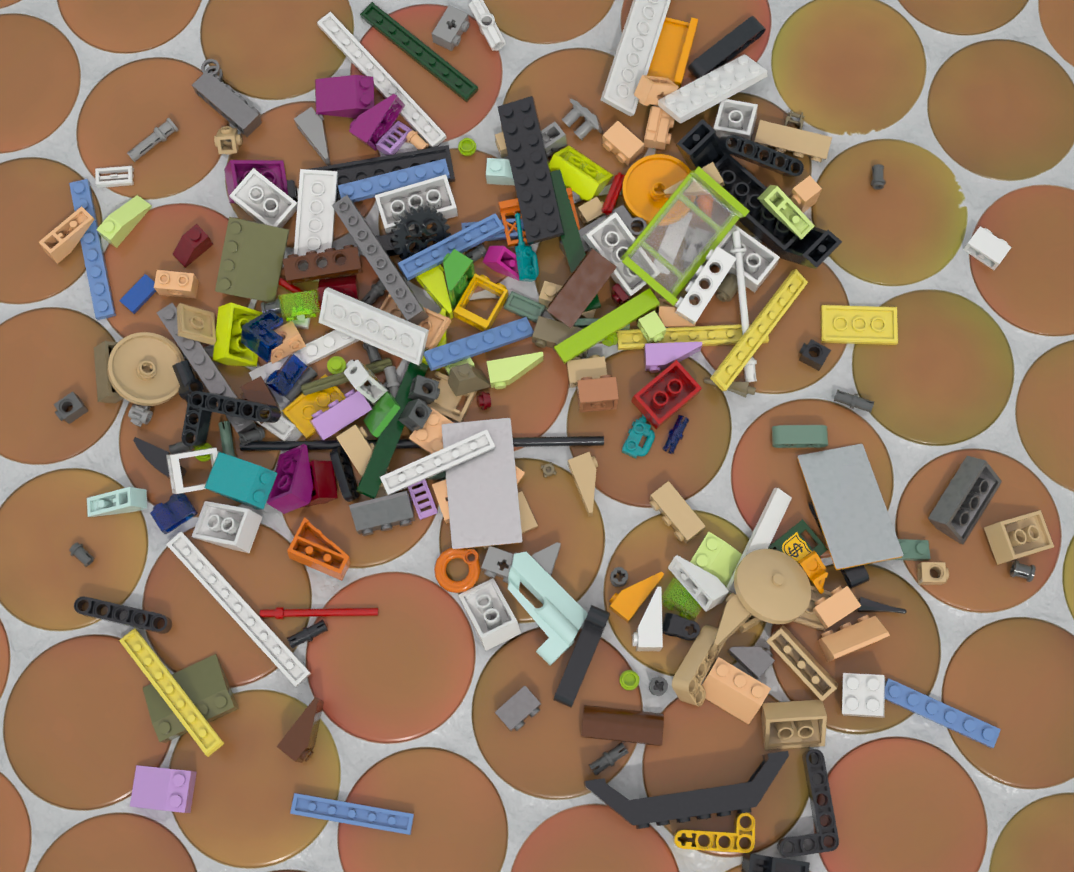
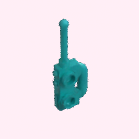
[515,213,539,282]
[622,415,655,459]

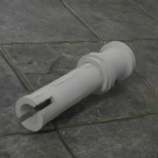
[127,117,179,162]

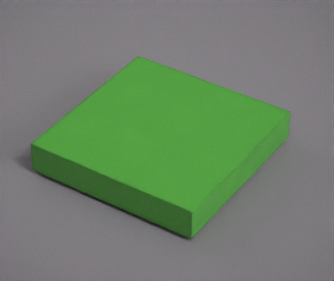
[363,391,400,437]

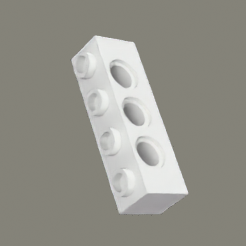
[675,246,737,325]

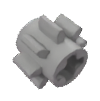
[128,404,153,427]

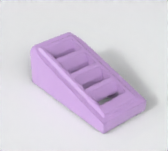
[376,121,412,156]
[408,480,438,520]

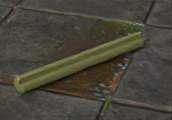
[301,358,393,395]

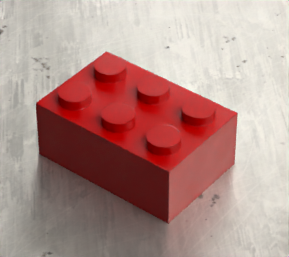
[631,360,702,429]

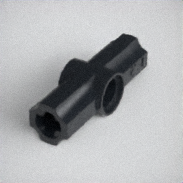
[172,360,203,418]

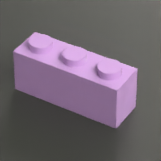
[310,389,372,440]

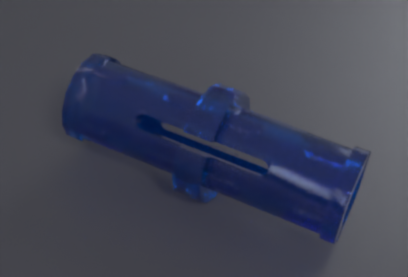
[662,415,689,454]

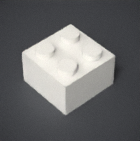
[713,99,758,147]
[842,673,885,718]

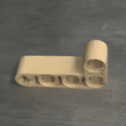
[672,625,725,706]

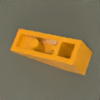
[609,571,664,623]

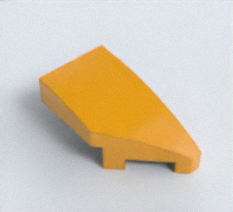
[798,551,828,594]

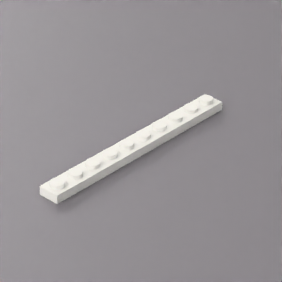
[317,12,447,148]
[166,532,311,687]

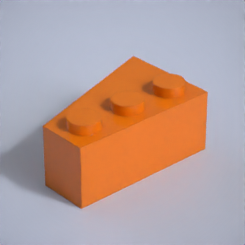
[287,517,351,581]

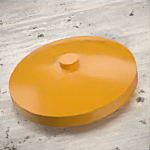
[622,154,696,226]

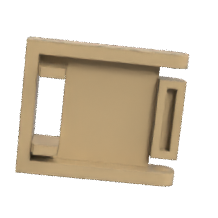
[425,371,477,423]

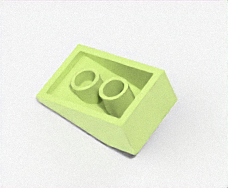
[690,532,742,594]

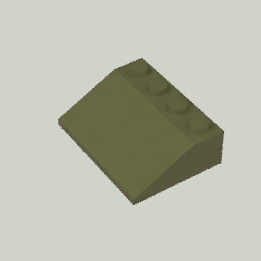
[215,217,289,302]
[143,654,239,743]

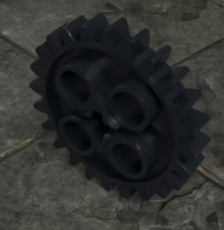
[391,205,451,260]

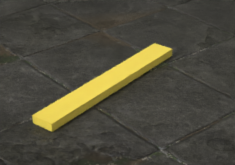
[710,269,808,391]
[617,324,769,350]
[119,628,224,757]

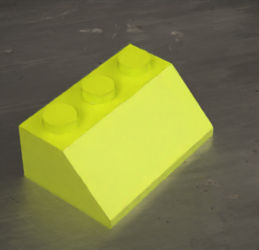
[549,146,613,201]
[212,303,263,367]

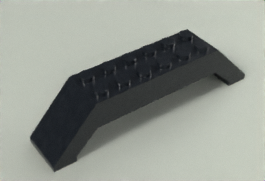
[676,119,842,269]
[584,751,789,829]

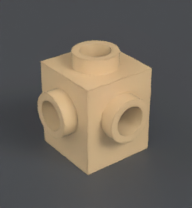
[214,126,242,155]

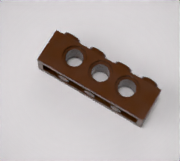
[283,245,363,285]

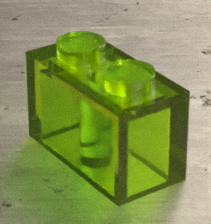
[277,290,320,322]
[662,577,702,620]

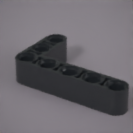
[182,391,281,447]
[553,605,610,708]
[777,749,839,857]

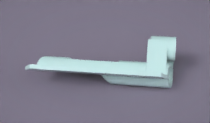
[508,552,588,666]

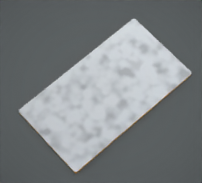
[442,418,522,549]
[797,444,903,570]

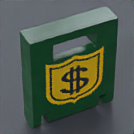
[768,519,828,565]

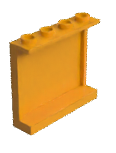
[647,17,698,89]

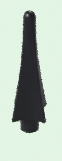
[858,597,907,614]

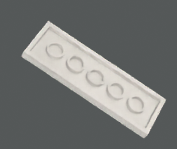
[658,54,768,124]
[294,169,338,281]
[319,287,429,365]

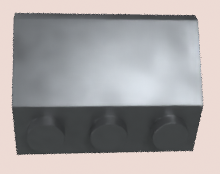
[349,491,415,536]

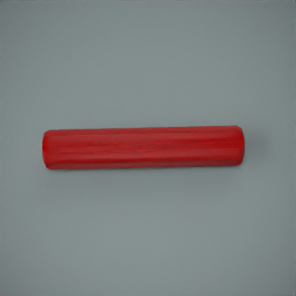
[601,172,625,215]

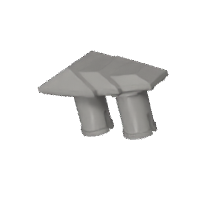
[562,99,603,140]

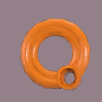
[434,548,481,593]

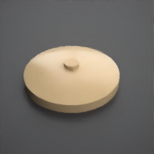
[107,332,185,406]
[734,549,811,624]

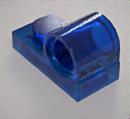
[266,354,307,396]

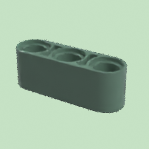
[772,425,828,448]

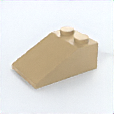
[984,510,1054,565]

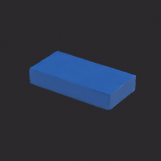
[119,274,156,314]

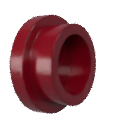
[476,391,491,410]

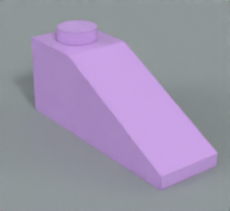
[644,342,702,373]

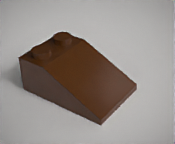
[277,697,324,763]

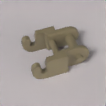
[784,110,805,130]

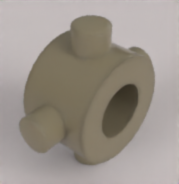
[541,462,557,478]

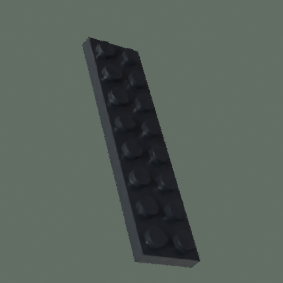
[497,96,565,245]
[306,145,455,202]

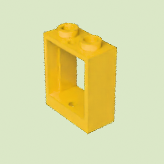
[453,274,509,332]

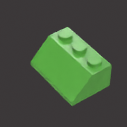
[443,249,475,309]

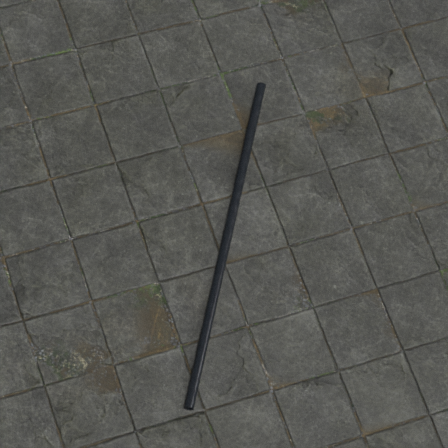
[240,436,604,451]

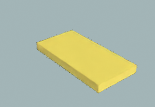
[821,305,898,345]

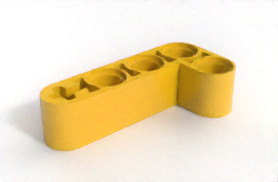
[673,813,755,853]

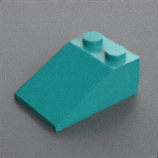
[204,452,278,510]

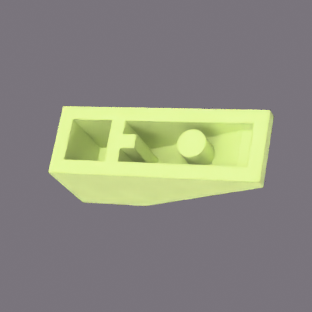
[757,185,815,239]
[96,195,152,248]
[487,352,544,389]

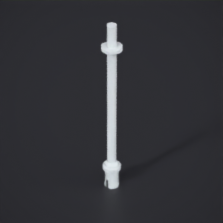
[730,231,757,382]

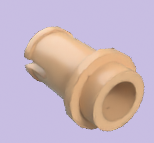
[406,130,429,150]

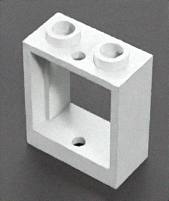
[166,448,219,494]

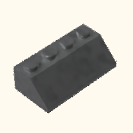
[928,456,1002,545]

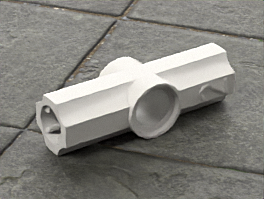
[468,0,506,51]

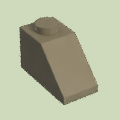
[448,363,490,396]

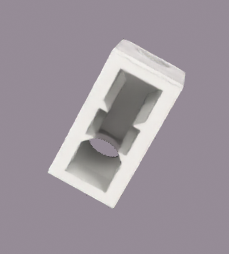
[344,360,388,403]

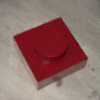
[611,283,629,305]

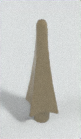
[704,379,756,398]

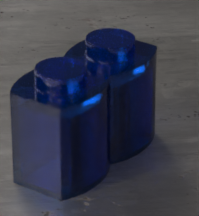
[150,493,198,534]

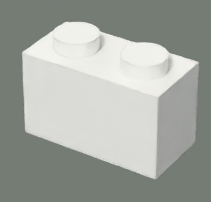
[963,226,1011,270]

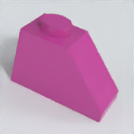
[483,246,519,281]

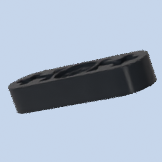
[330,447,360,502]

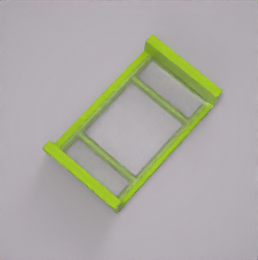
[620,166,749,306]

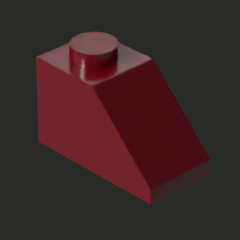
[173,224,213,268]

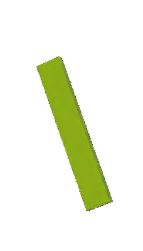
[554,288,660,364]

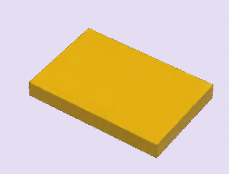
[282,374,345,439]

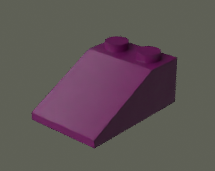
[315,75,374,118]
[349,94,405,151]
[224,160,288,203]
[267,444,313,514]

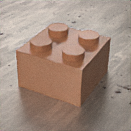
[577,375,619,413]

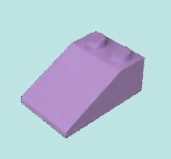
[130,765,197,813]

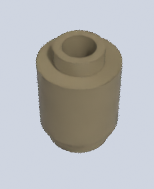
[715,274,738,302]

